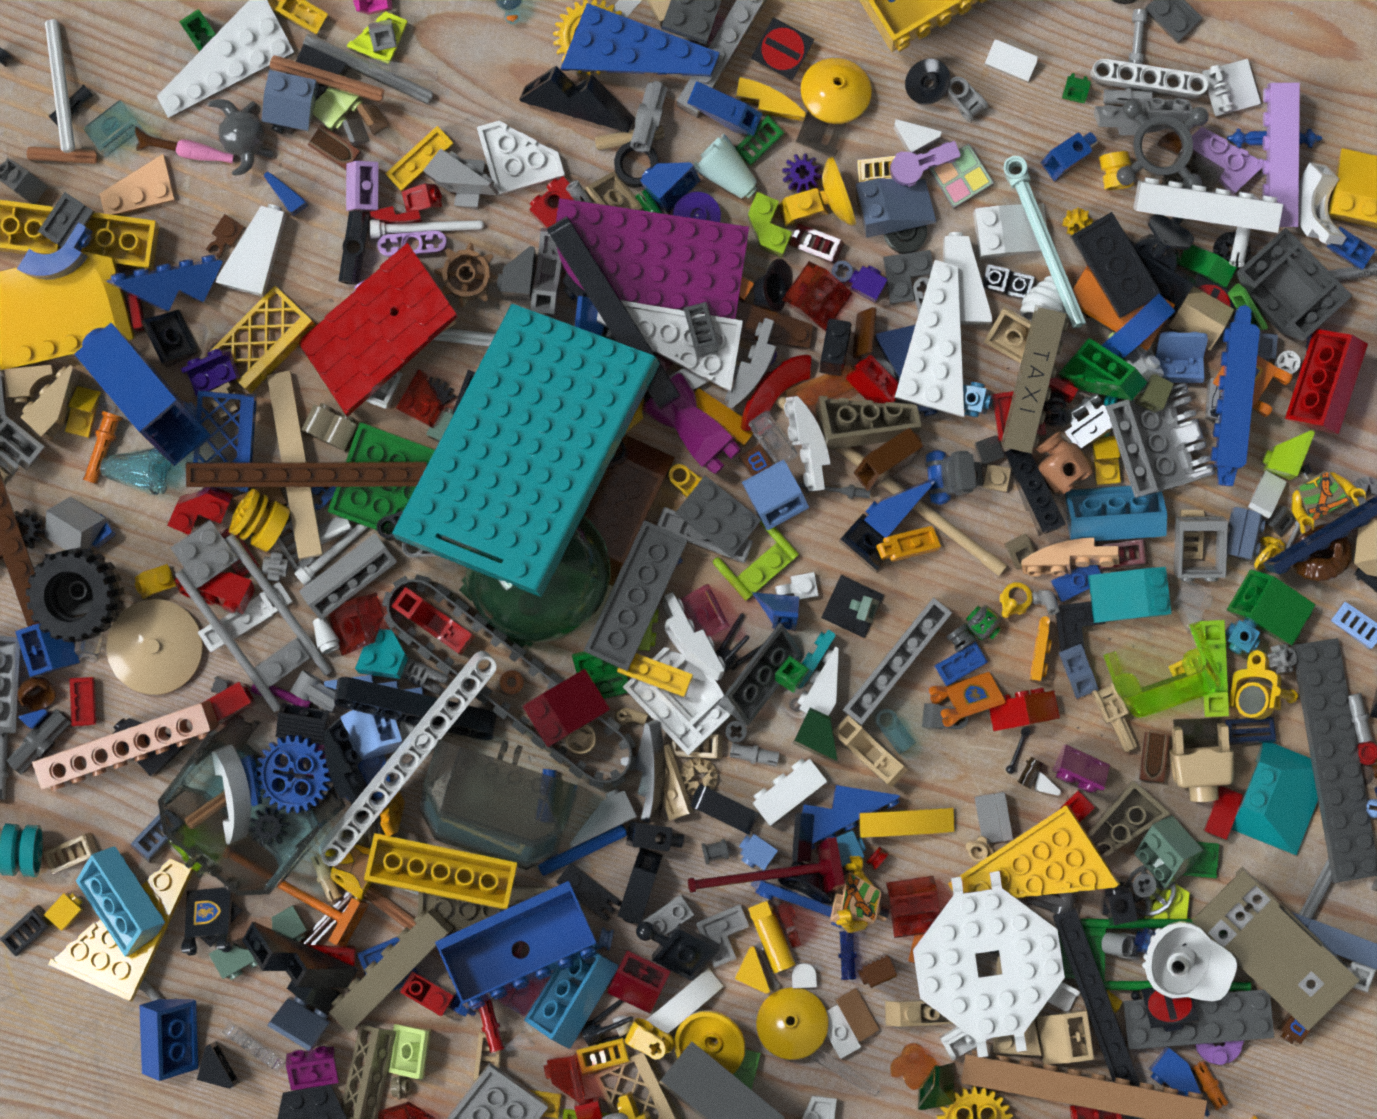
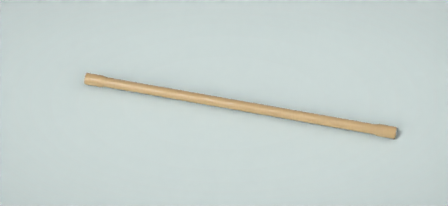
[735,359,1007,576]

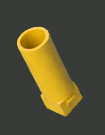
[748,900,796,973]

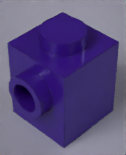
[849,265,888,303]

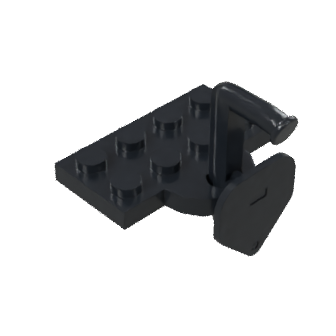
[1129,214,1196,319]

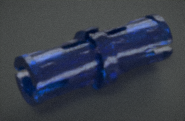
[838,931,857,980]

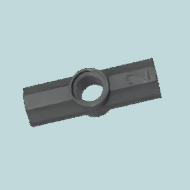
[6,709,71,775]

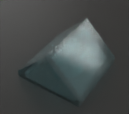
[83,100,143,158]

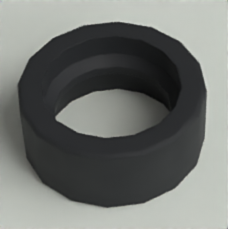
[614,141,659,188]

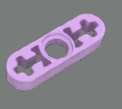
[378,231,447,257]

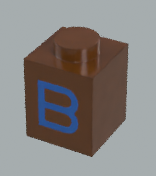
[739,444,772,477]
[1277,1012,1313,1045]

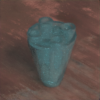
[101,447,171,495]

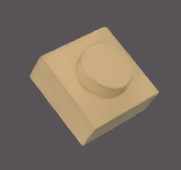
[983,464,1011,492]

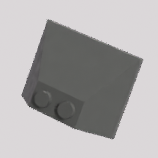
[1237,228,1353,341]

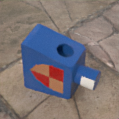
[1041,132,1098,182]

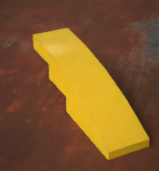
[267,0,328,34]
[859,808,954,837]

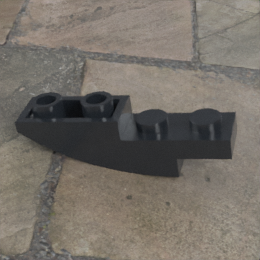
[324,719,375,817]

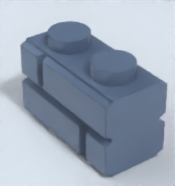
[1227,507,1265,561]

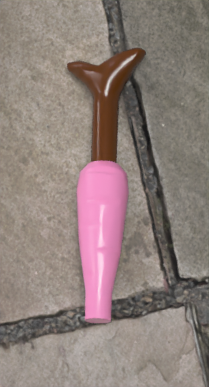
[135,127,234,163]

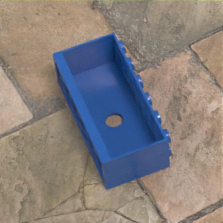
[435,881,600,1011]

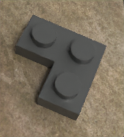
[883,250,933,305]

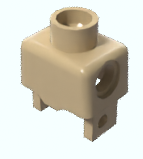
[1169,723,1234,802]

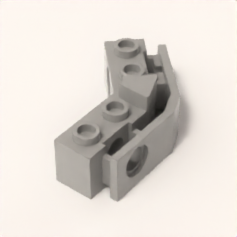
[0,372,45,475]

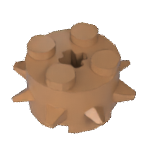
[434,243,498,308]

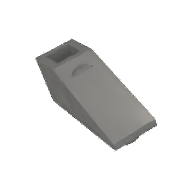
[423,148,499,195]

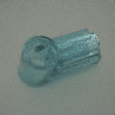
[874,709,916,755]

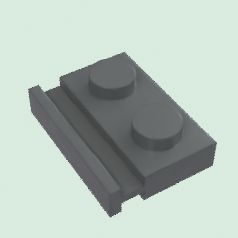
[1144,0,1202,43]
[38,192,95,247]

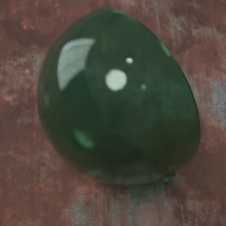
[459,515,610,648]

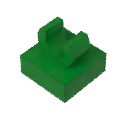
[1062,73,1091,104]

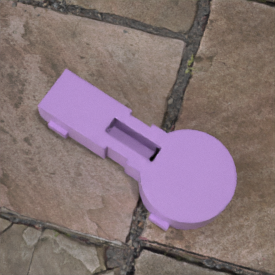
[890,141,961,187]

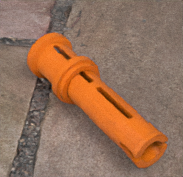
[83,411,123,484]

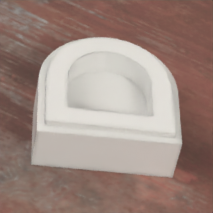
[792,963,817,988]

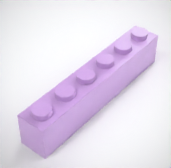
[1262,83,1300,227]

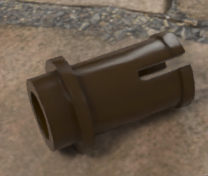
[1017,757,1044,789]

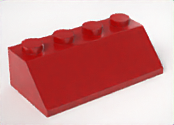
[1285,329,1368,434]

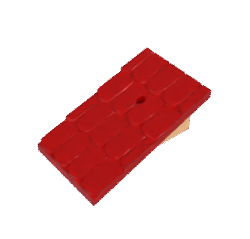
[298,242,458,417]

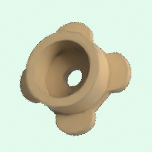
[966,836,994,863]

